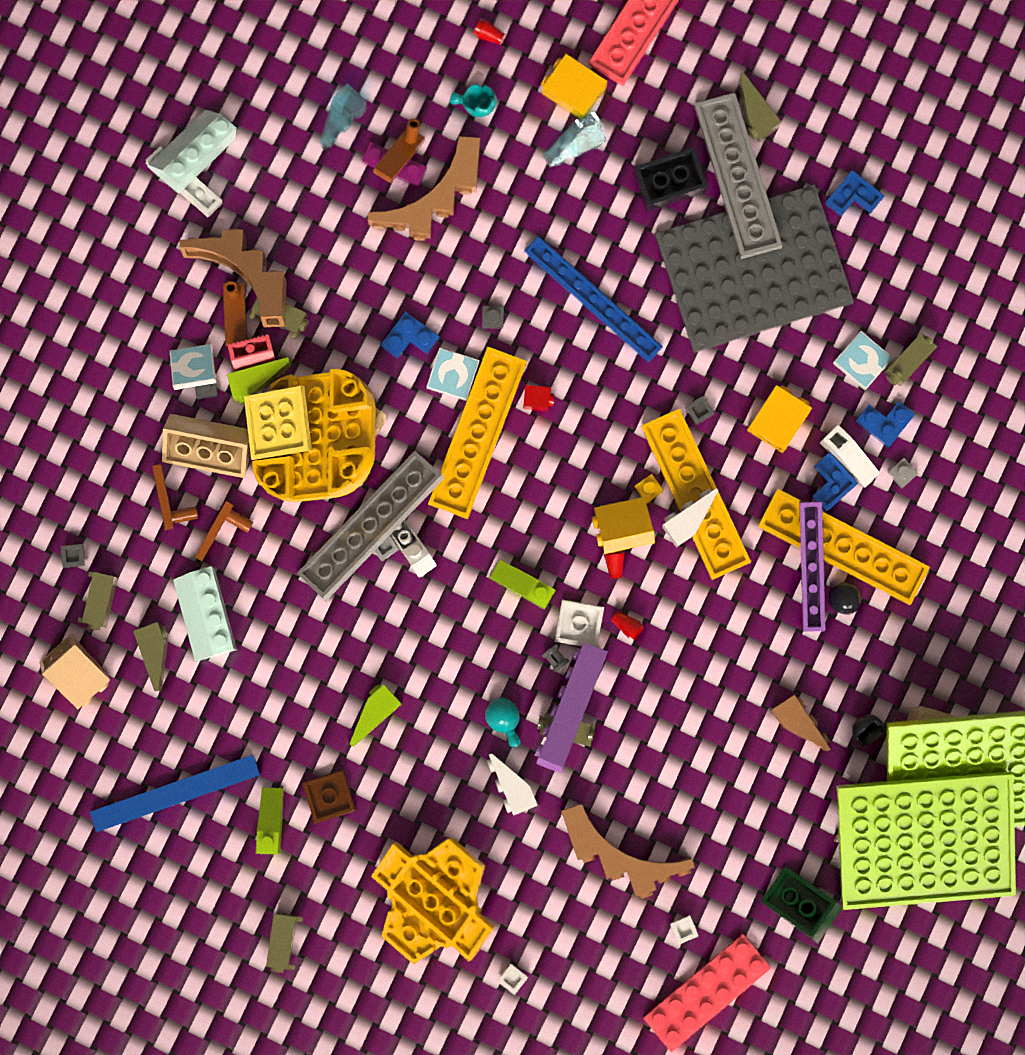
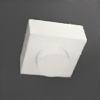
[670,915,699,944]
[497,964,528,995]

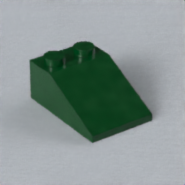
[761,866,842,944]

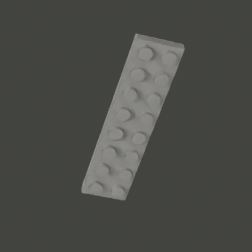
[694,93,782,259]
[297,451,444,601]

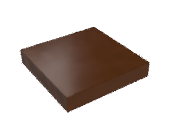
[302,769,356,824]

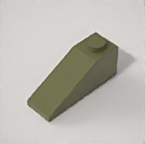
[738,73,781,142]
[133,622,169,692]

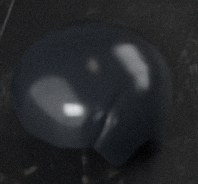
[829,582,862,615]
[852,714,886,746]

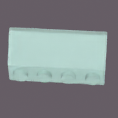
[148,110,236,194]
[173,566,237,662]

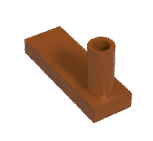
[373,118,425,183]
[223,281,247,347]
[152,464,198,531]
[195,501,253,561]

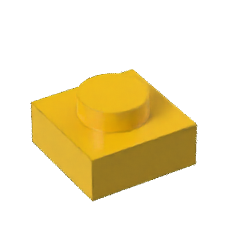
[634,474,664,504]

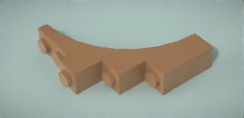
[368,137,480,241]
[179,229,287,327]
[561,804,695,899]

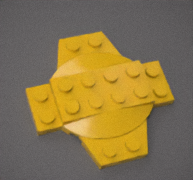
[371,837,495,964]

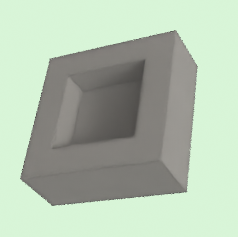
[888,458,918,489]
[375,535,400,561]

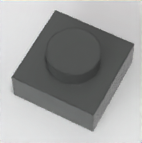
[482,306,504,329]
[195,383,218,400]
[685,396,715,425]
[61,544,86,568]

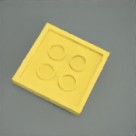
[244,386,312,460]

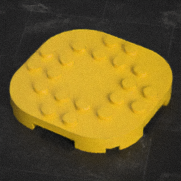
[252,369,376,502]

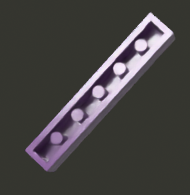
[799,500,825,632]
[535,643,608,773]

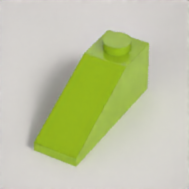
[227,357,291,403]
[489,560,555,610]
[350,684,402,747]
[256,787,284,854]

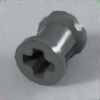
[542,644,569,672]

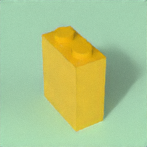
[541,54,607,121]
[747,385,812,453]
[592,497,655,554]

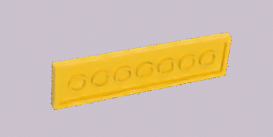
[428,347,527,519]
[641,408,751,580]
[758,489,930,605]

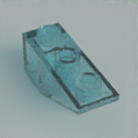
[320,83,367,150]
[543,112,607,167]

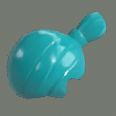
[449,84,497,118]
[485,698,521,748]

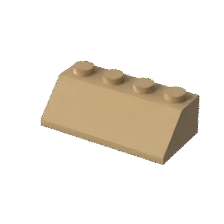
[162,414,250,478]

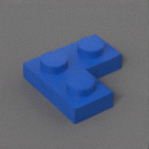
[825,170,885,217]
[380,312,440,359]
[855,401,915,448]
[812,452,858,512]

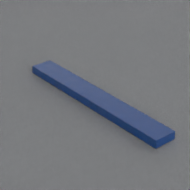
[524,236,663,363]
[90,755,260,832]

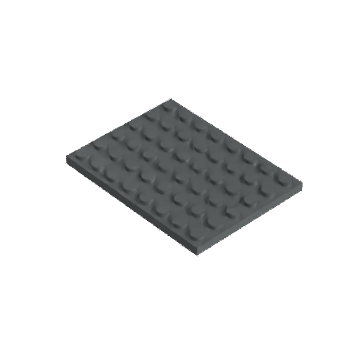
[655,185,854,353]

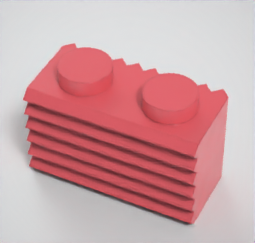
[228,334,276,372]

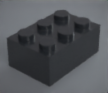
[633,147,708,212]

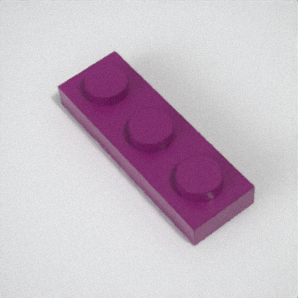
[361,142,427,188]

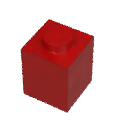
[523,385,554,412]

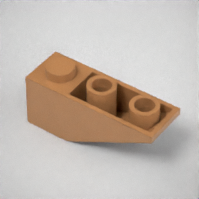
[771,695,830,751]

